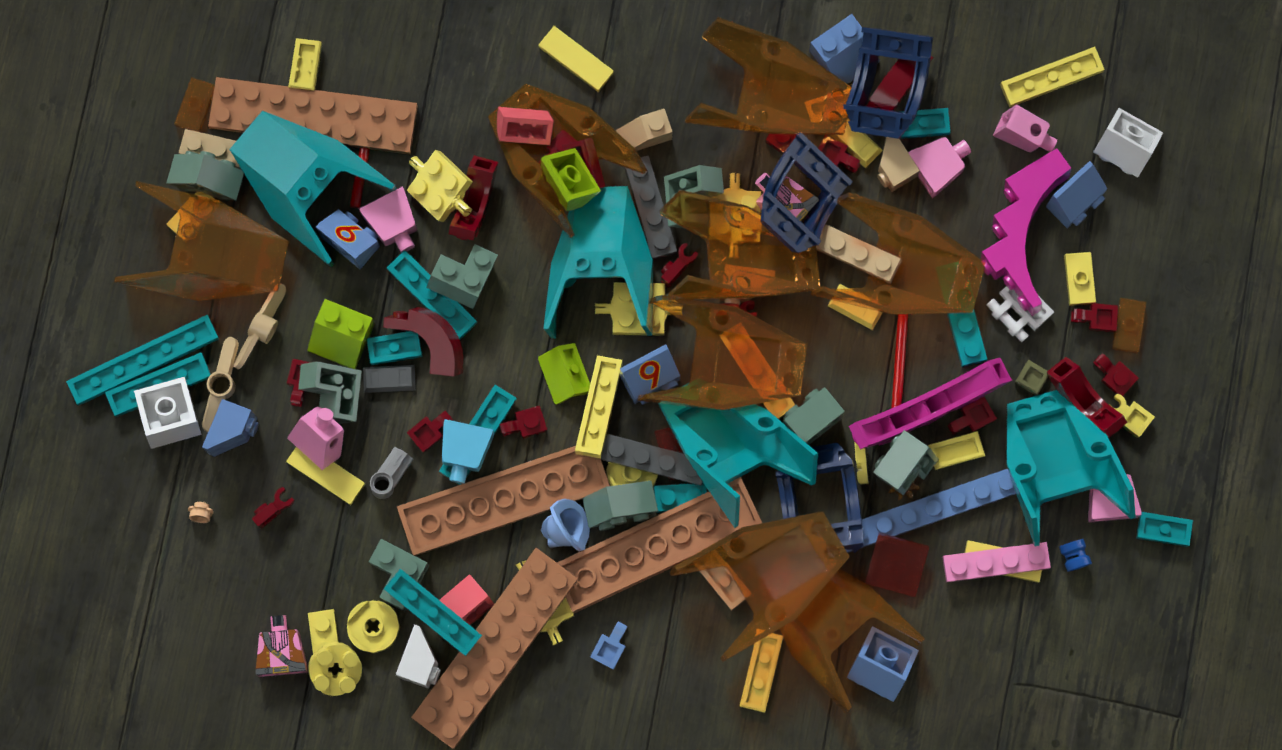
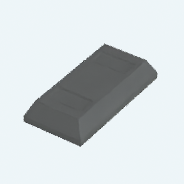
[363,365,416,393]

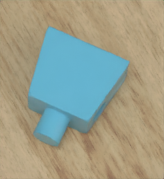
[442,419,494,484]

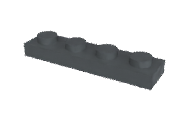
[624,155,677,260]
[601,434,702,486]

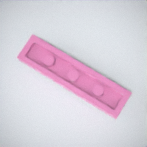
[942,542,1051,583]

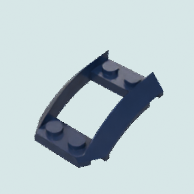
[843,27,933,139]
[760,132,853,253]
[776,443,864,562]

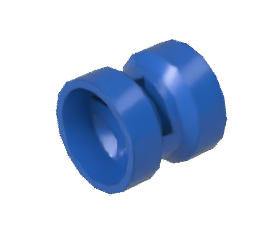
[1059,539,1092,572]

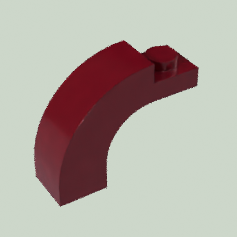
[866,56,934,111]
[448,155,498,240]
[383,307,463,376]
[1046,357,1128,438]

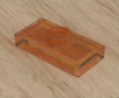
[174,77,215,132]
[1112,298,1146,353]

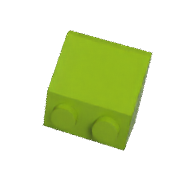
[541,148,601,211]
[307,299,375,369]

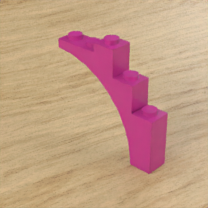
[980,148,1071,316]
[849,358,1012,450]

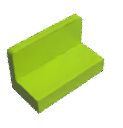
[538,343,590,404]

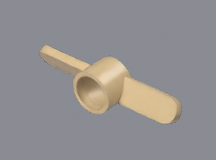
[233,283,286,369]
[202,337,239,432]

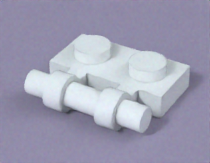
[987,286,1054,342]

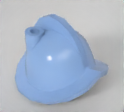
[541,499,590,551]

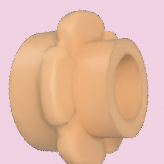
[188,502,214,523]

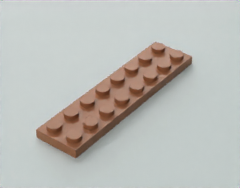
[208,77,418,154]
[397,446,610,556]
[557,477,763,614]
[411,548,579,749]

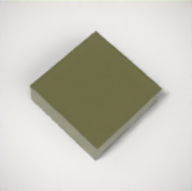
[1015,360,1048,396]

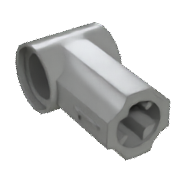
[370,447,413,499]

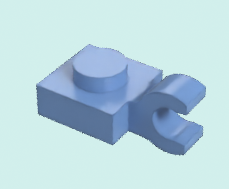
[590,621,627,670]

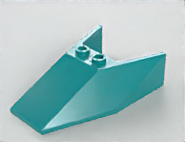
[229,111,397,267]
[543,186,653,339]
[658,378,818,528]
[1007,390,1136,547]

